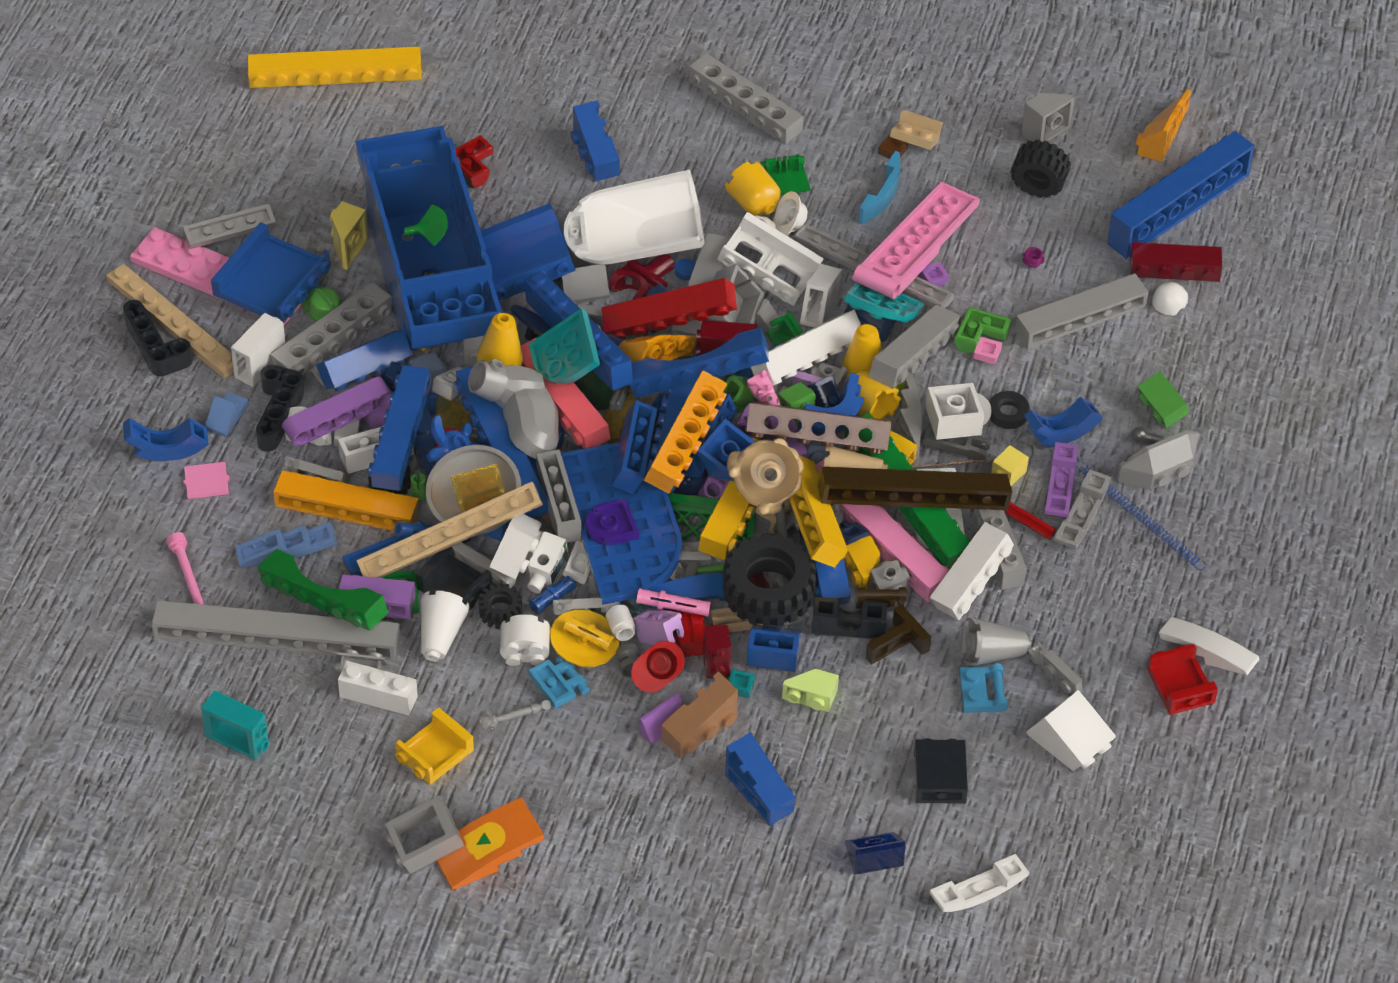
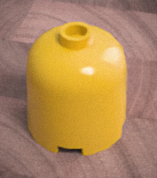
[725,161,780,216]
[842,370,901,420]

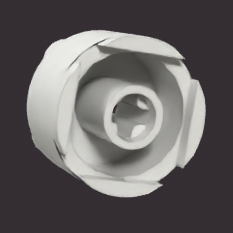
[500,615,550,666]

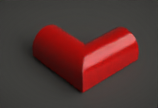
[455,135,494,187]

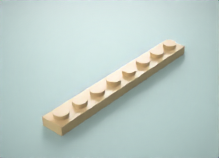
[106,263,234,379]
[357,482,543,578]

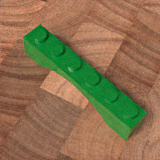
[257,549,389,631]

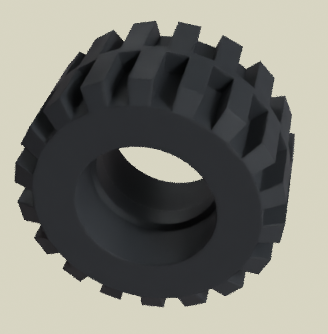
[1010,140,1071,198]

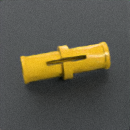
[564,615,614,651]

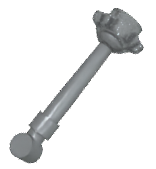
[480,700,551,733]

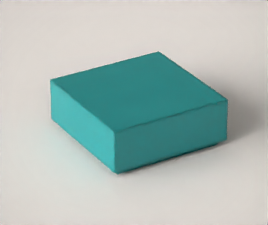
[728,669,756,698]

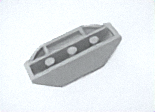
[1116,430,1200,490]

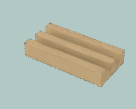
[711,608,763,632]

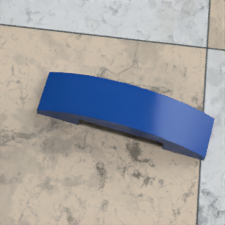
[651,573,725,610]

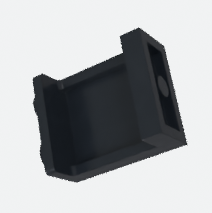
[415,546,492,610]
[914,738,968,804]

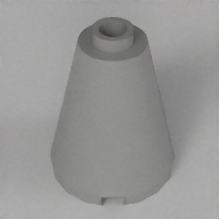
[961,617,1031,666]

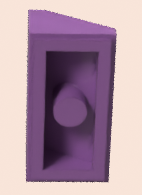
[640,693,683,744]

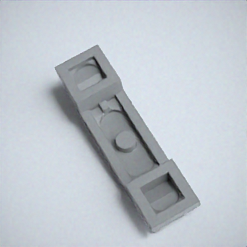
[1054,469,1112,549]

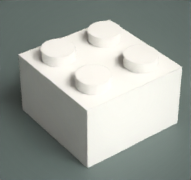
[925,383,984,440]
[490,514,543,579]

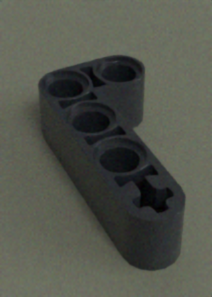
[123,300,193,377]
[256,365,304,452]

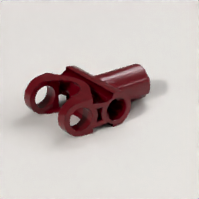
[608,254,675,300]

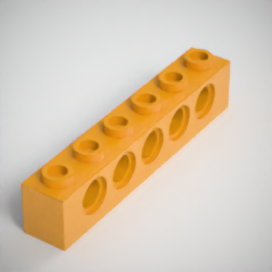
[644,370,727,494]

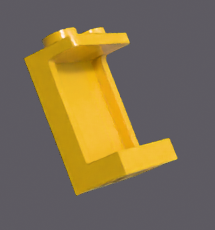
[395,707,474,785]

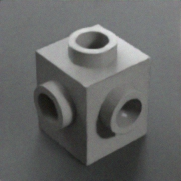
[871,560,910,590]

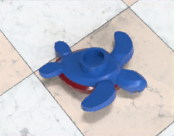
[426,416,480,463]

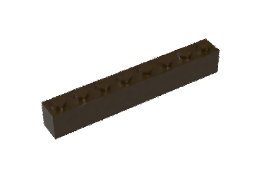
[817,467,1012,510]

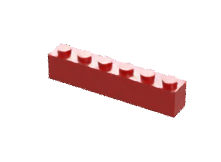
[601,278,737,339]

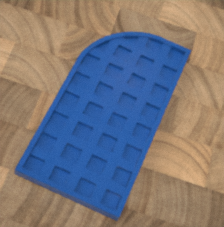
[561,442,682,605]

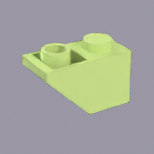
[782,669,839,712]

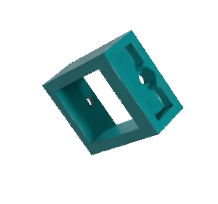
[201,690,270,760]

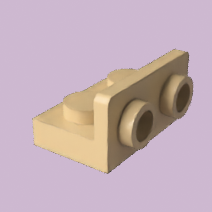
[890,110,943,150]

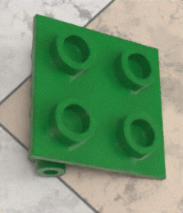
[760,154,811,195]

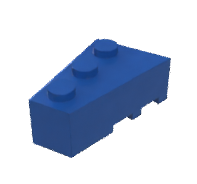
[571,100,620,182]

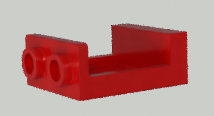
[1147,644,1218,715]

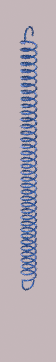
[1076,461,1206,570]

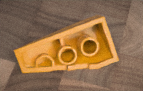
[1136,89,1192,162]
[618,335,697,363]

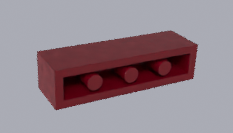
[1130,242,1222,282]

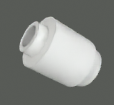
[606,605,635,641]

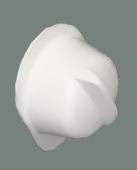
[773,191,808,236]

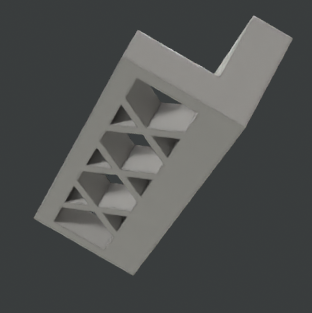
[183,204,276,249]

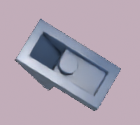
[205,392,249,437]

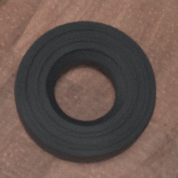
[989,391,1030,429]

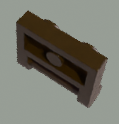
[855,587,907,611]

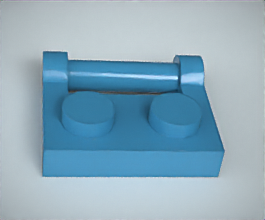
[959,663,1008,713]

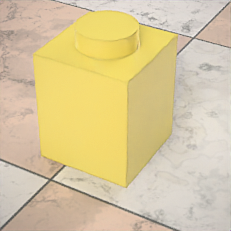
[991,445,1028,486]

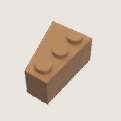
[661,671,738,758]

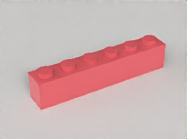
[521,337,611,449]

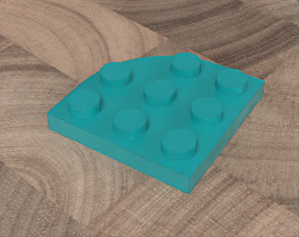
[844,282,925,323]
[528,308,600,384]

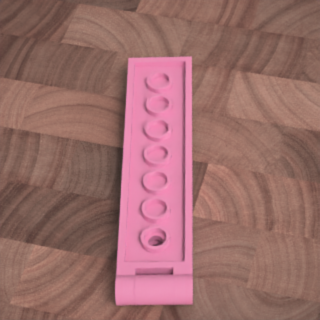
[852,181,980,299]

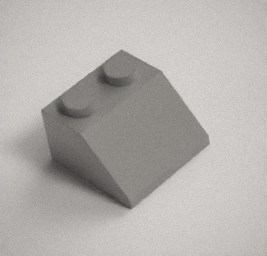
[1021,93,1075,142]

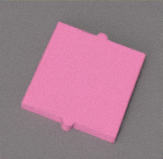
[183,462,230,499]

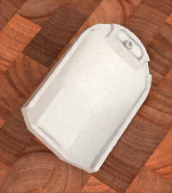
[564,170,705,264]

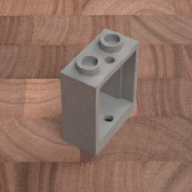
[385,795,465,874]

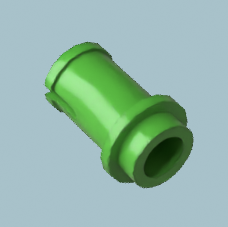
[410,473,426,502]

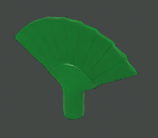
[404,204,448,246]

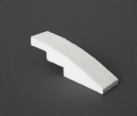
[1159,617,1260,675]

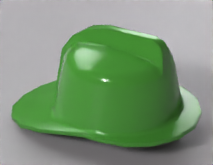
[301,286,344,322]

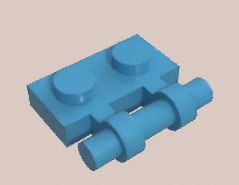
[528,656,590,709]

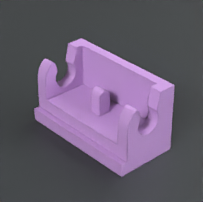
[632,608,684,645]

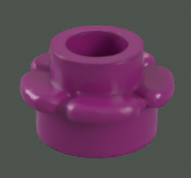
[1022,247,1045,268]

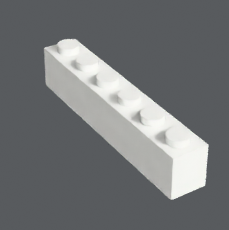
[751,310,861,386]

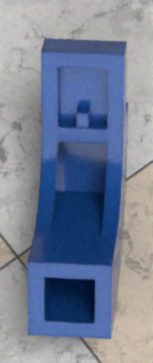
[798,373,864,435]
[1024,397,1104,447]
[123,418,209,461]

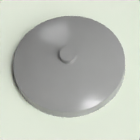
[426,445,522,535]

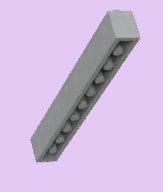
[152,601,400,661]

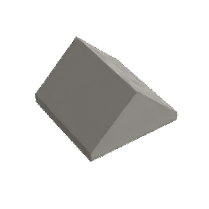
[558,263,610,303]

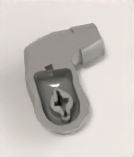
[468,359,559,459]

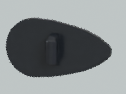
[510,305,551,341]

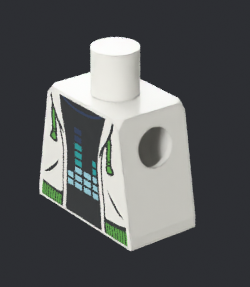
[527,531,569,593]

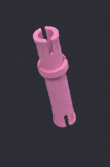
[636,588,711,617]

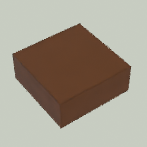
[878,134,908,159]

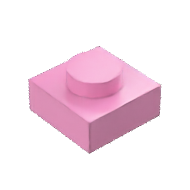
[973,337,1002,365]

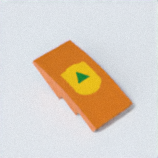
[436,797,544,890]

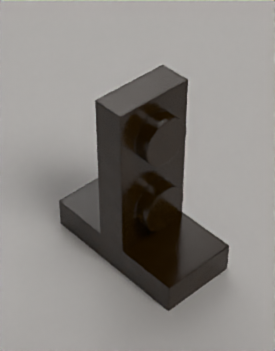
[866,604,931,665]

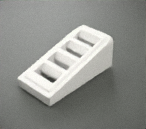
[432,366,463,401]

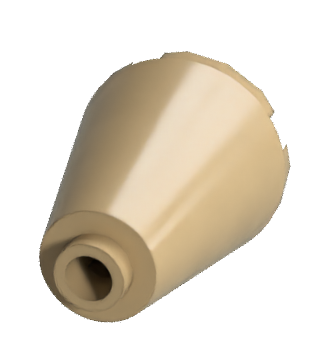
[824,446,888,469]

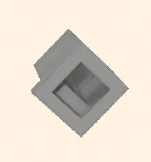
[811,362,847,392]

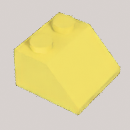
[330,201,368,270]

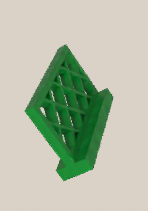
[668,493,756,558]

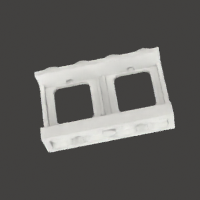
[717,212,824,306]

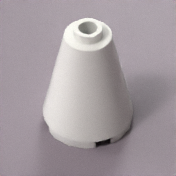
[421,591,469,662]

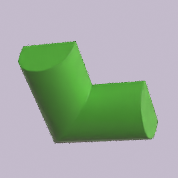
[954,307,1012,353]

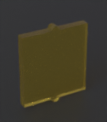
[435,396,471,431]

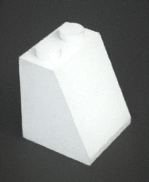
[1026,690,1116,771]

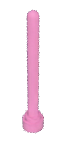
[166,532,204,605]

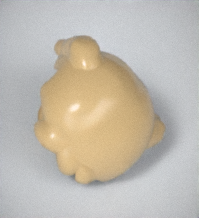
[727,438,803,516]

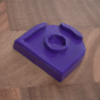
[585,498,639,545]

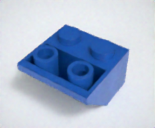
[747,625,802,672]

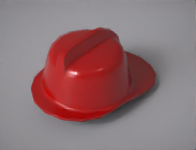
[631,641,685,693]

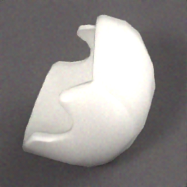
[1152,282,1188,316]

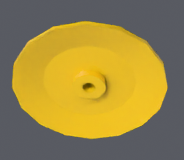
[550,610,619,667]

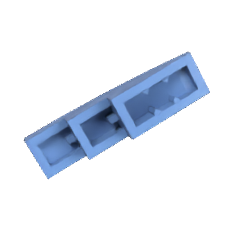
[235,521,338,567]

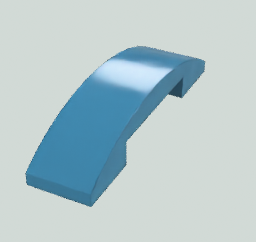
[858,151,901,224]

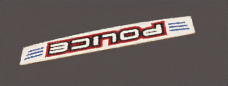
[912,459,995,469]

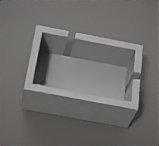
[700,264,764,324]

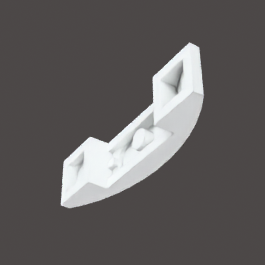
[929,854,1029,912]

